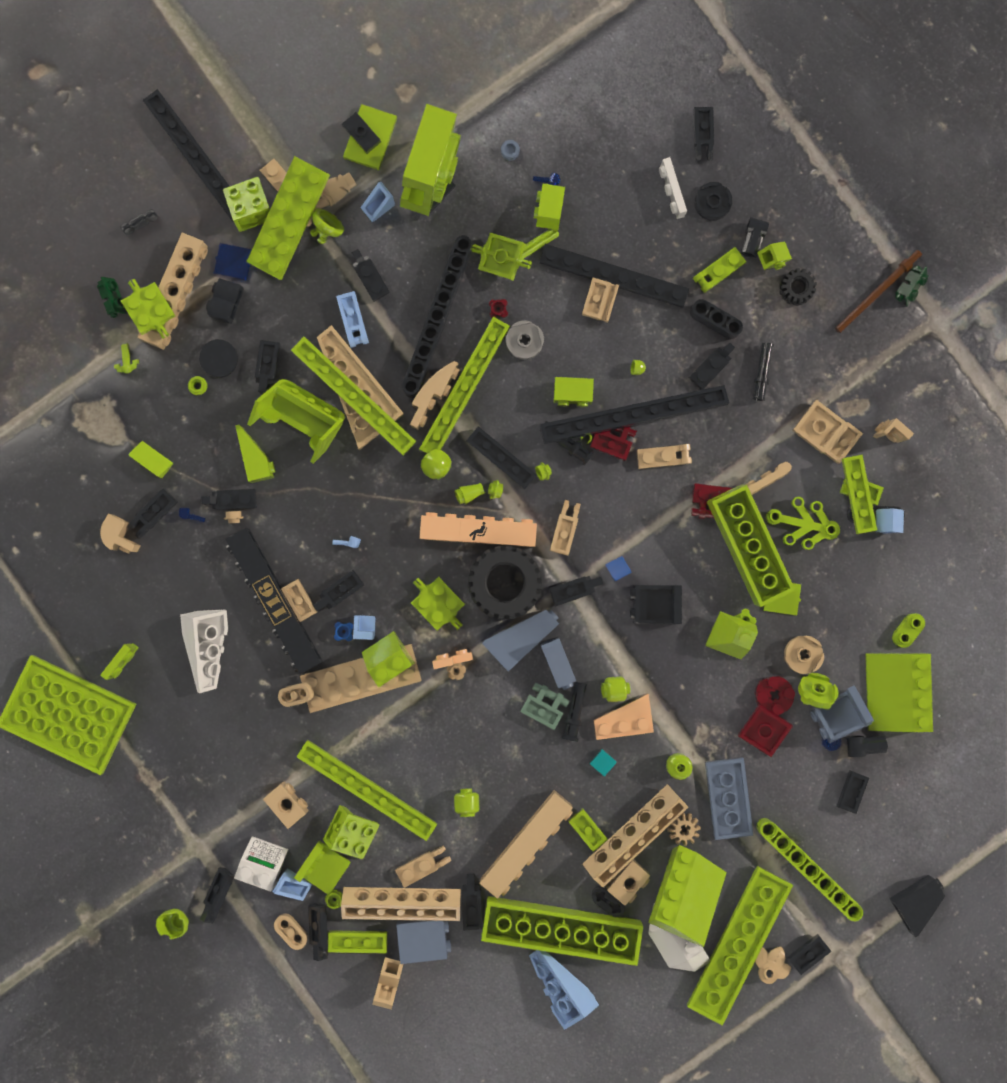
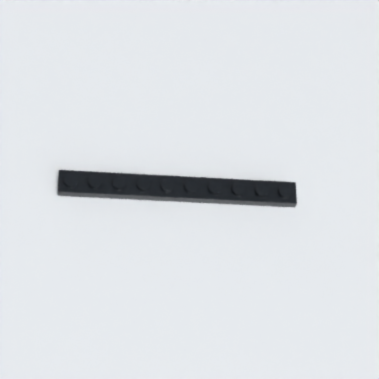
[540,385,729,444]

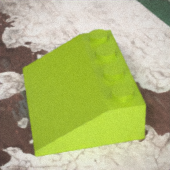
[866,653,933,732]
[648,845,727,947]

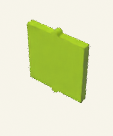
[763,583,801,616]

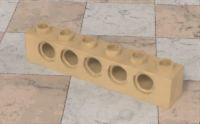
[137,233,208,350]
[583,784,689,887]
[341,887,461,921]

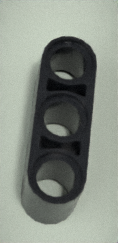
[690,299,743,339]

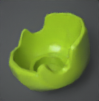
[421,449,452,480]
[156,909,189,939]

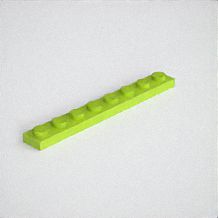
[419,317,510,454]
[291,337,416,455]
[297,740,437,841]

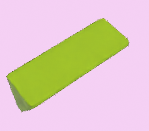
[129,441,173,478]

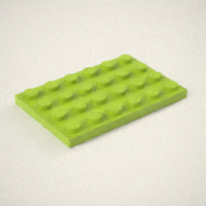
[0,655,137,775]

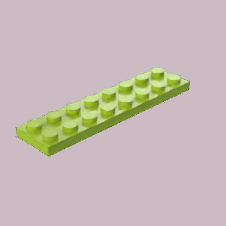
[687,866,793,1026]

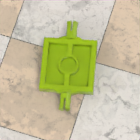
[472,233,532,281]
[121,279,176,339]
[411,577,465,631]

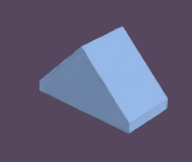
[360,182,395,222]
[272,868,312,901]

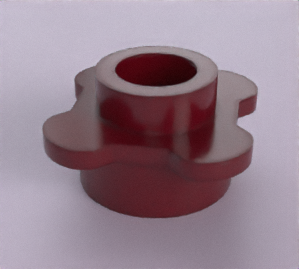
[489,299,508,318]

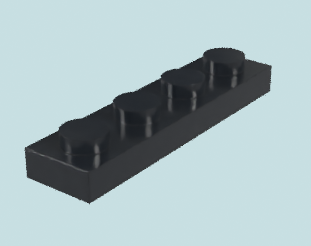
[466,426,537,490]

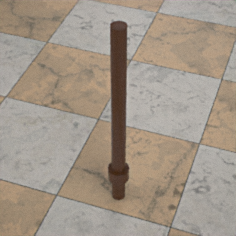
[835,250,922,333]

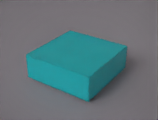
[590,749,617,777]

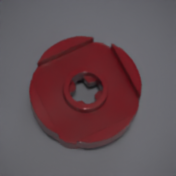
[755,676,795,715]

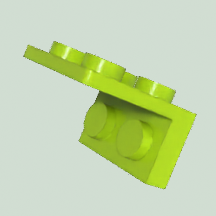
[223,177,271,232]
[323,805,379,859]
[294,840,351,895]

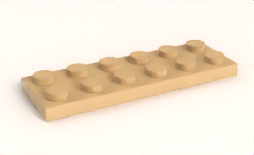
[300,644,422,713]

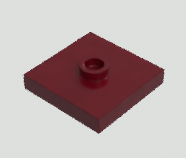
[738,704,793,757]

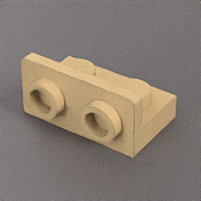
[873,418,914,443]

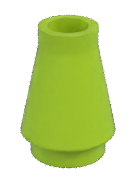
[455,483,484,505]

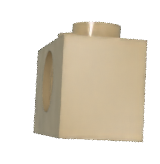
[263,781,309,829]
[606,859,650,906]

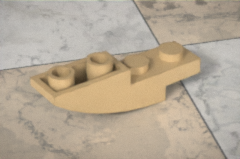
[410,361,460,430]

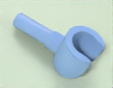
[333,536,361,548]

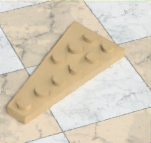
[317,325,404,450]

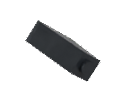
[889,875,945,937]

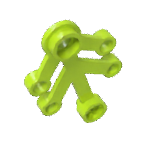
[765,497,840,550]

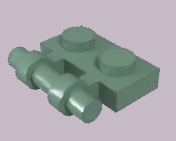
[520,682,569,730]

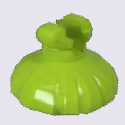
[310,208,345,244]

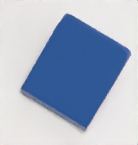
[605,556,632,581]

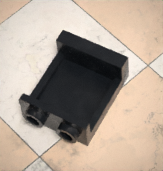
[630,585,682,624]

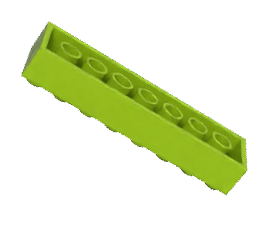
[481,896,643,966]

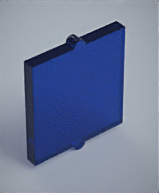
[214,243,252,280]

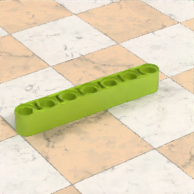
[756,818,863,922]

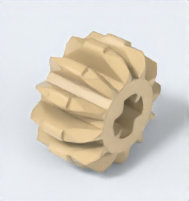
[667,812,701,846]

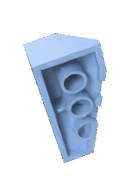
[529,950,599,1030]

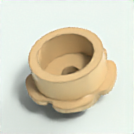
[224,511,243,523]
[447,663,466,680]

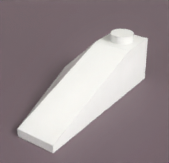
[180,610,228,693]

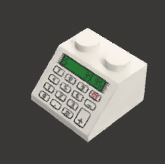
[234,836,289,892]

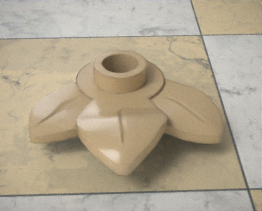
[755,947,791,984]

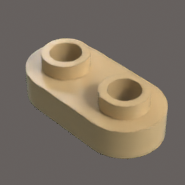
[278,682,314,707]
[274,914,308,950]

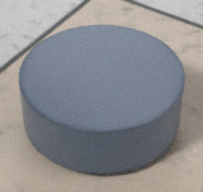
[501,140,520,161]

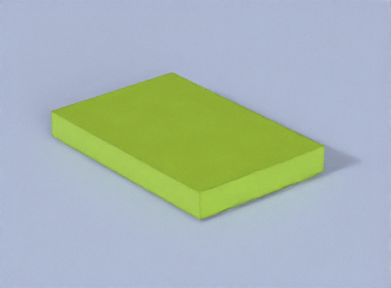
[343,104,397,170]

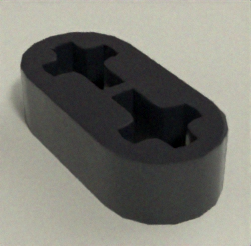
[591,886,625,917]

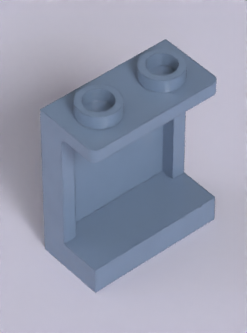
[810,685,874,743]
[396,920,451,964]

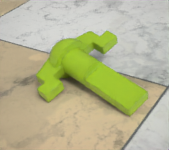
[114,343,139,374]

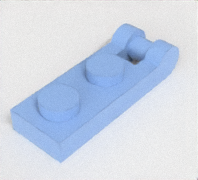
[336,291,369,348]

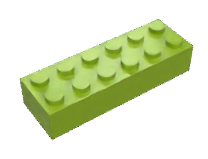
[707,485,795,607]

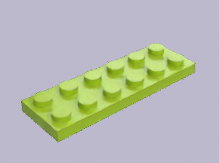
[247,156,330,280]

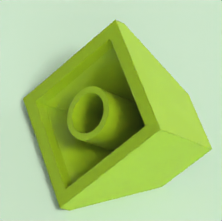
[705,611,758,659]

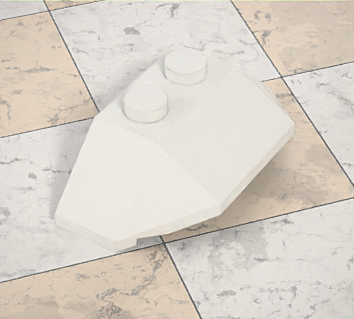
[648,903,710,972]

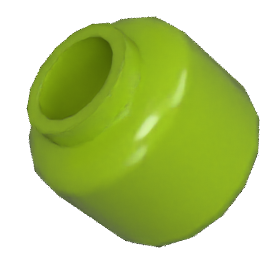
[601,676,630,702]
[666,753,693,780]
[454,788,480,817]

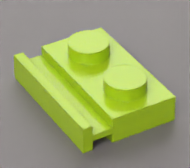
[100,643,139,680]

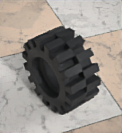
[779,268,817,306]

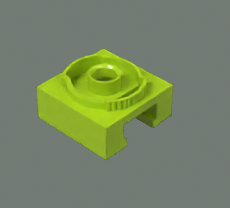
[400,104,461,216]

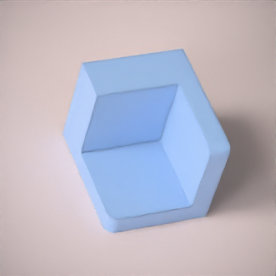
[876,508,904,533]
[353,615,376,640]

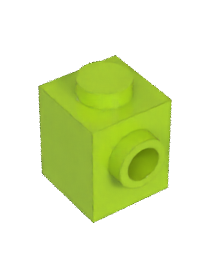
[757,241,792,270]

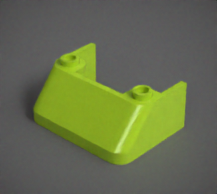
[247,379,345,464]

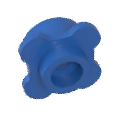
[334,622,354,641]

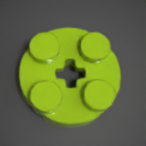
[798,673,838,709]

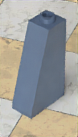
[482,610,559,671]

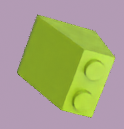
[362,631,415,688]

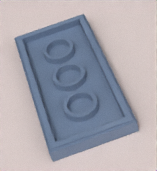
[705,757,754,840]

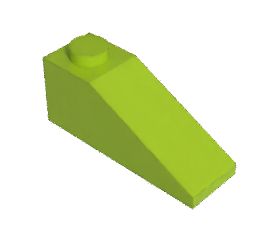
[235,425,276,483]

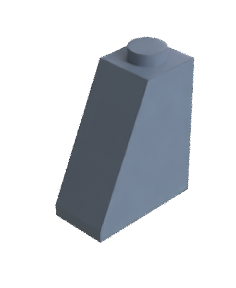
[540,637,576,690]

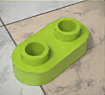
[892,613,925,648]

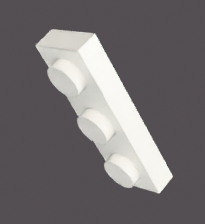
[659,157,687,219]

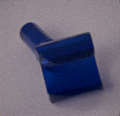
[533,173,561,186]
[179,508,206,523]

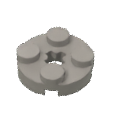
[506,320,544,360]

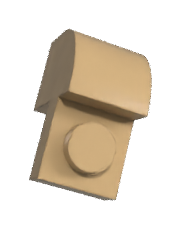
[100,514,141,554]
[372,957,403,1010]

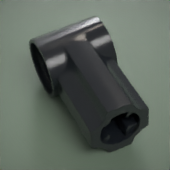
[741,217,769,258]
[846,735,888,757]

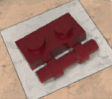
[590,426,637,461]
[691,483,733,519]

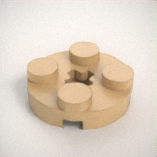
[784,635,824,674]

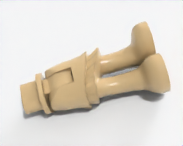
[306,172,357,227]

